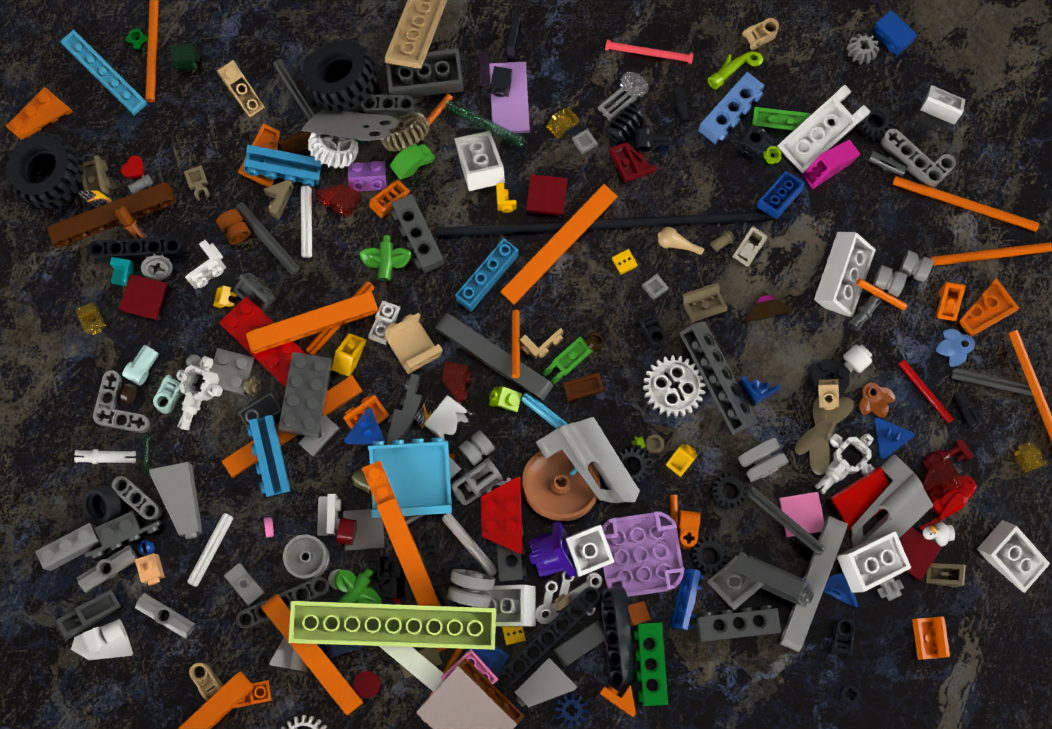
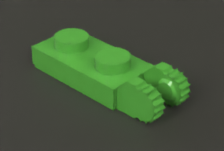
[542,336,593,385]

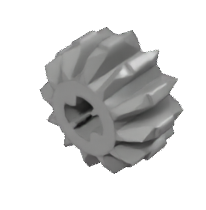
[847,33,879,65]

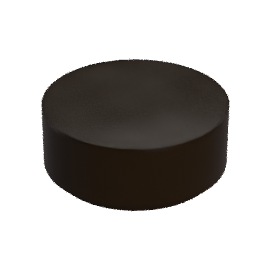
[585,332,605,351]
[121,383,137,404]

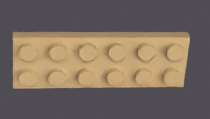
[385,0,447,69]

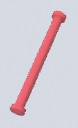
[605,39,693,64]

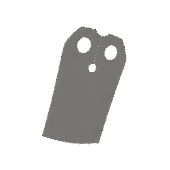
[301,109,400,141]

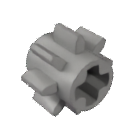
[877,578,904,601]

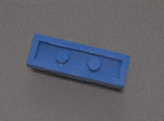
[670,568,705,630]

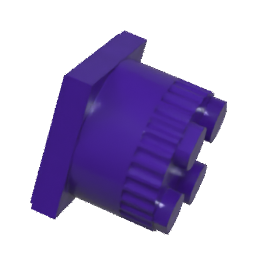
[529,521,576,577]

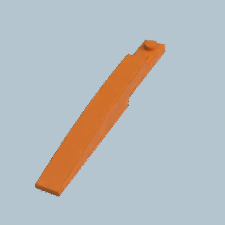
[362,460,448,652]

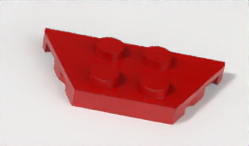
[481,477,523,554]

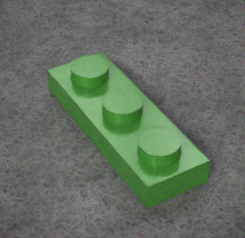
[752,107,810,131]

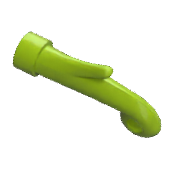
[708,51,763,90]

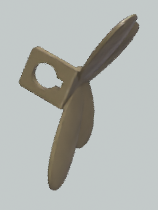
[795,397,854,475]

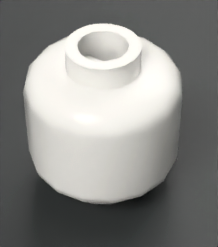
[843,345,872,373]

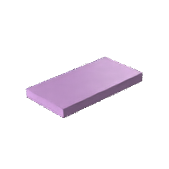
[489,62,530,134]

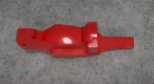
[919,475,977,531]

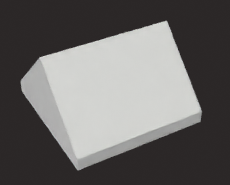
[920,85,965,124]
[565,525,614,577]

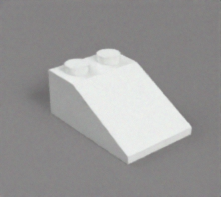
[454,131,505,191]
[977,520,1050,593]
[837,531,911,593]
[472,585,536,627]

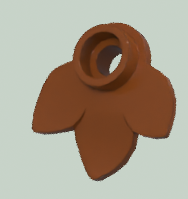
[859,382,896,418]

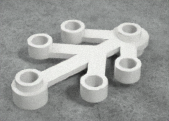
[535,570,602,624]

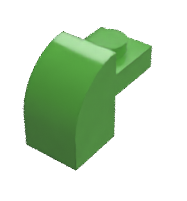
[390,144,435,180]

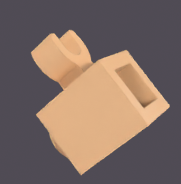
[135,553,165,586]

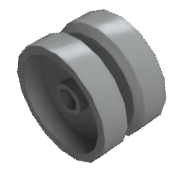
[738,438,789,482]
[283,534,330,581]
[446,569,495,608]

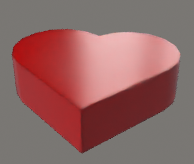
[121,156,144,179]

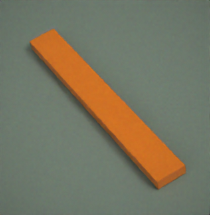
[500,184,618,305]
[222,375,363,478]

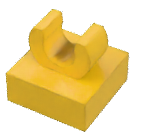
[213,286,237,308]

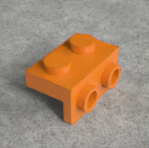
[343,395,390,430]
[912,616,950,660]

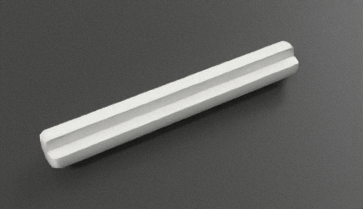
[301,186,312,258]
[187,513,233,587]
[442,513,498,577]

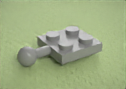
[186,348,255,395]

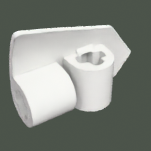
[71,619,133,660]

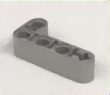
[881,129,956,188]

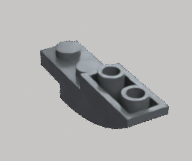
[384,374,423,444]

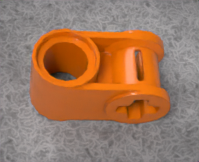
[678,510,701,550]

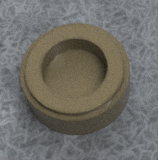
[645,434,664,455]

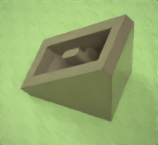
[926,563,966,587]

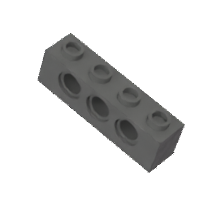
[390,194,444,273]
[496,525,527,583]
[696,605,781,642]

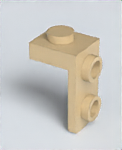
[520,328,563,360]

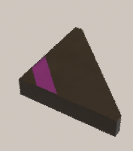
[745,291,793,323]

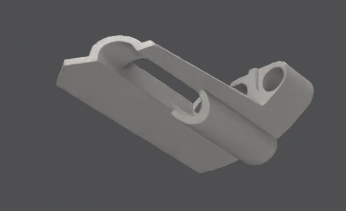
[536,417,640,503]
[851,454,933,547]

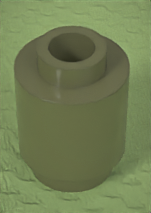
[351,468,371,493]

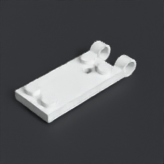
[777,85,871,174]

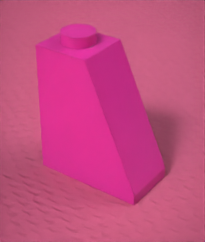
[802,140,860,189]

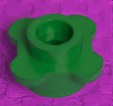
[126,28,148,49]

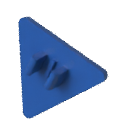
[344,408,386,444]
[874,418,915,460]

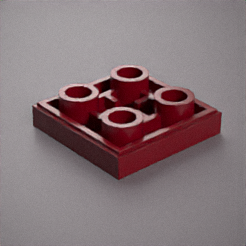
[526,174,568,216]
[119,274,168,320]
[899,527,942,581]

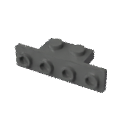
[84,511,162,558]

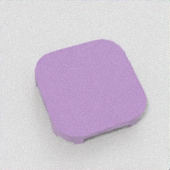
[602,512,684,597]

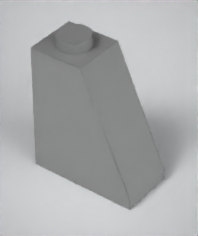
[515,658,577,707]

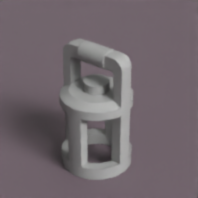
[451,458,503,505]

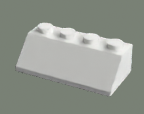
[814,232,876,317]

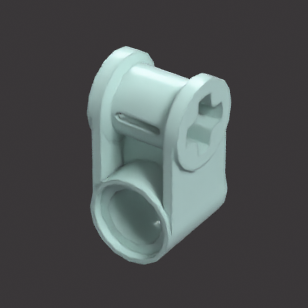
[153,374,183,414]

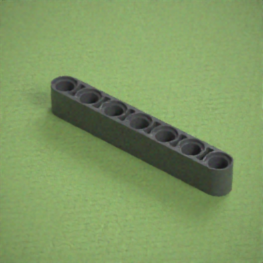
[435,313,554,402]

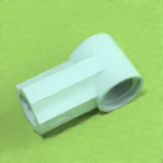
[122,345,159,386]

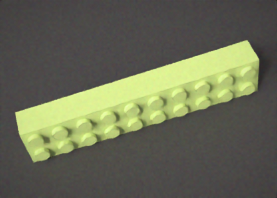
[288,601,496,650]

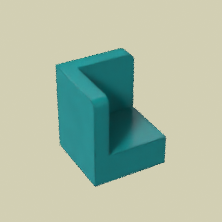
[110,257,135,286]

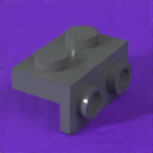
[232,273,276,312]

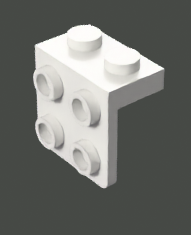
[185,240,226,289]

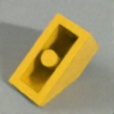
[331,333,367,376]

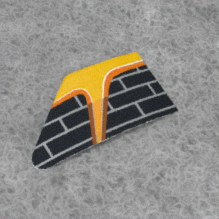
[78,190,112,208]
[414,397,431,429]

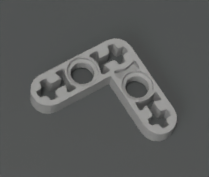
[93,370,150,433]

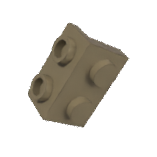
[81,155,111,196]
[683,283,727,322]

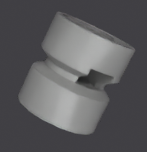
[899,250,934,283]
[873,265,907,297]
[458,430,495,466]

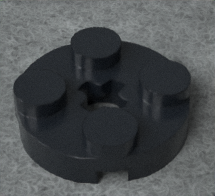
[810,359,850,395]

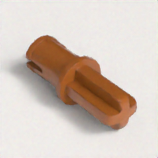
[115,206,145,239]

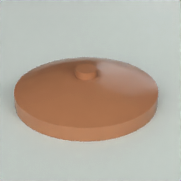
[522,449,600,521]

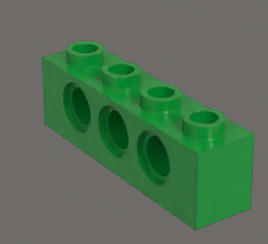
[633,623,668,706]

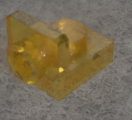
[547,107,580,139]

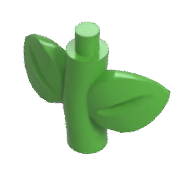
[359,235,411,282]
[334,568,382,604]

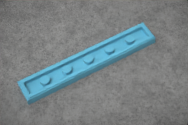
[60,29,148,116]

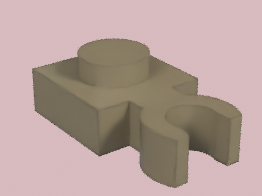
[184,165,210,201]

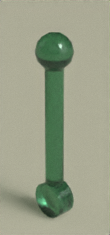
[142,435,151,475]

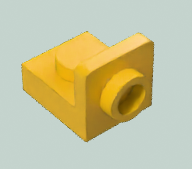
[496,183,517,213]
[666,444,697,477]

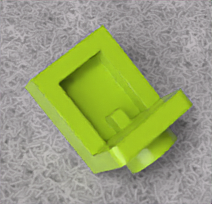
[489,386,522,412]

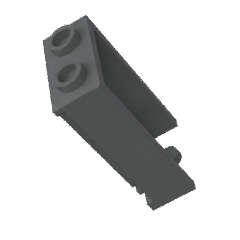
[732,552,814,607]

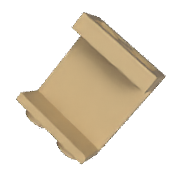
[384,313,443,374]

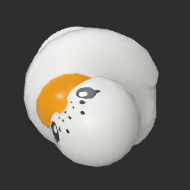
[923,522,955,547]

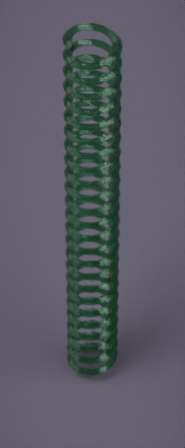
[446,100,526,147]

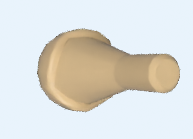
[658,227,704,255]

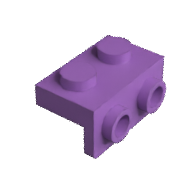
[348,161,387,192]

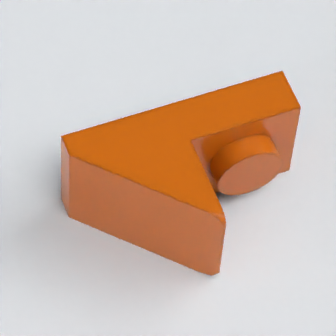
[936,282,966,321]
[599,685,636,717]

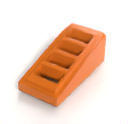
[369,179,410,218]

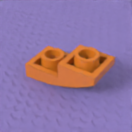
[234,680,272,708]

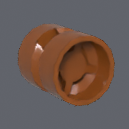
[216,209,251,245]

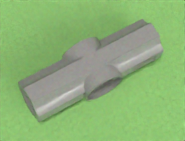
[77,545,138,593]
[135,593,195,639]

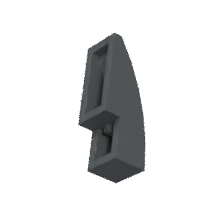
[56,589,121,641]

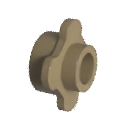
[244,376,261,397]
[554,593,572,612]

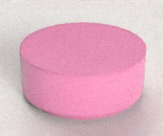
[264,517,274,538]

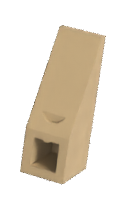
[216,60,265,117]

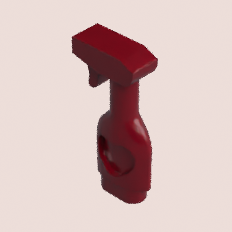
[921,439,974,474]

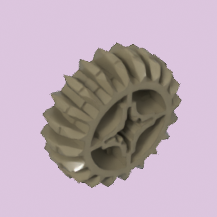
[379,112,429,151]

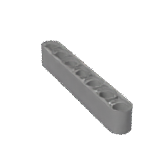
[780,516,848,652]

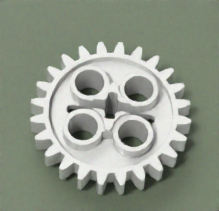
[643,355,706,418]

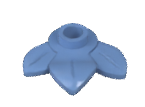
[936,329,975,367]

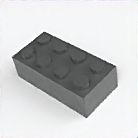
[386,48,464,98]
[279,352,332,438]

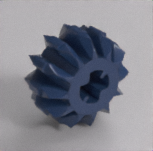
[554,693,589,728]

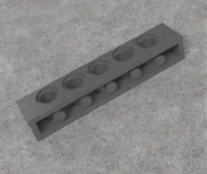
[679,322,759,435]

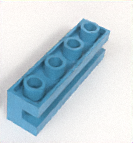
[244,145,322,187]
[455,238,519,312]
[247,415,291,497]

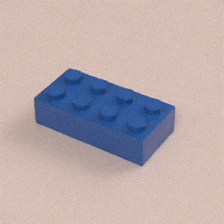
[757,171,805,220]

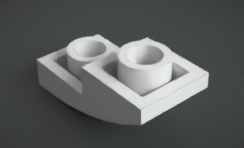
[368,301,400,345]

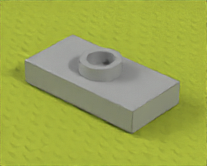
[298,415,340,457]
[224,563,265,606]

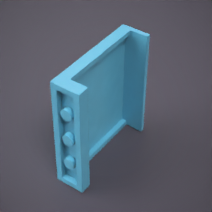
[368,437,452,518]

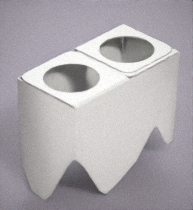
[424,395,472,441]

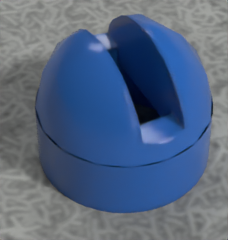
[138,540,155,556]

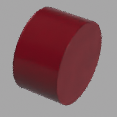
[337,518,357,546]
[353,671,381,698]

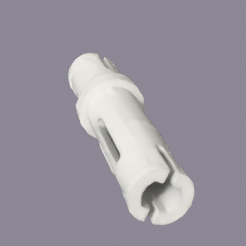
[74,449,136,464]

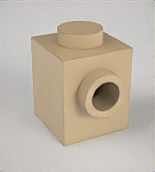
[818,379,839,410]

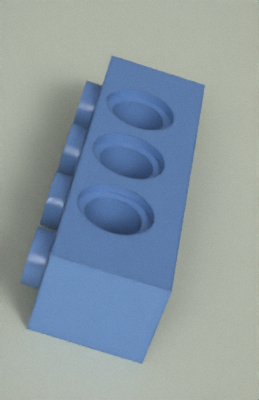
[698,72,764,144]

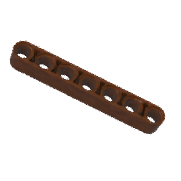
[47,183,176,248]

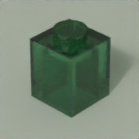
[171,43,200,70]

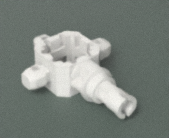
[176,356,223,430]
[815,433,874,494]

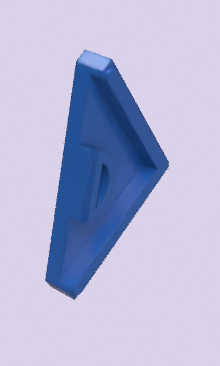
[823,573,859,608]

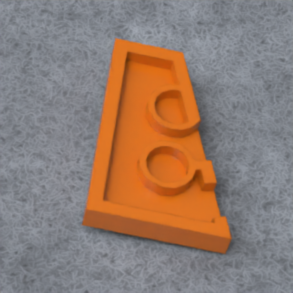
[6,87,73,140]
[238,123,280,187]
[959,278,1019,337]

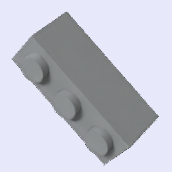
[35,523,101,571]

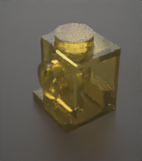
[75,302,106,335]
[1014,442,1048,474]

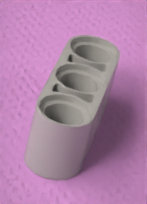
[111,476,162,521]

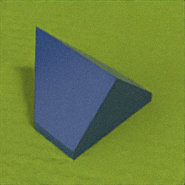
[739,376,781,406]

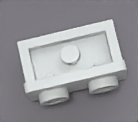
[317,494,341,536]

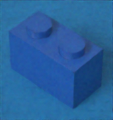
[872,10,917,56]

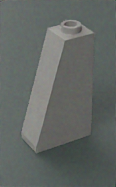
[149,462,203,539]

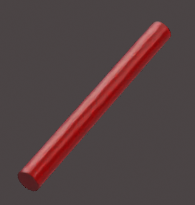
[898,360,954,424]

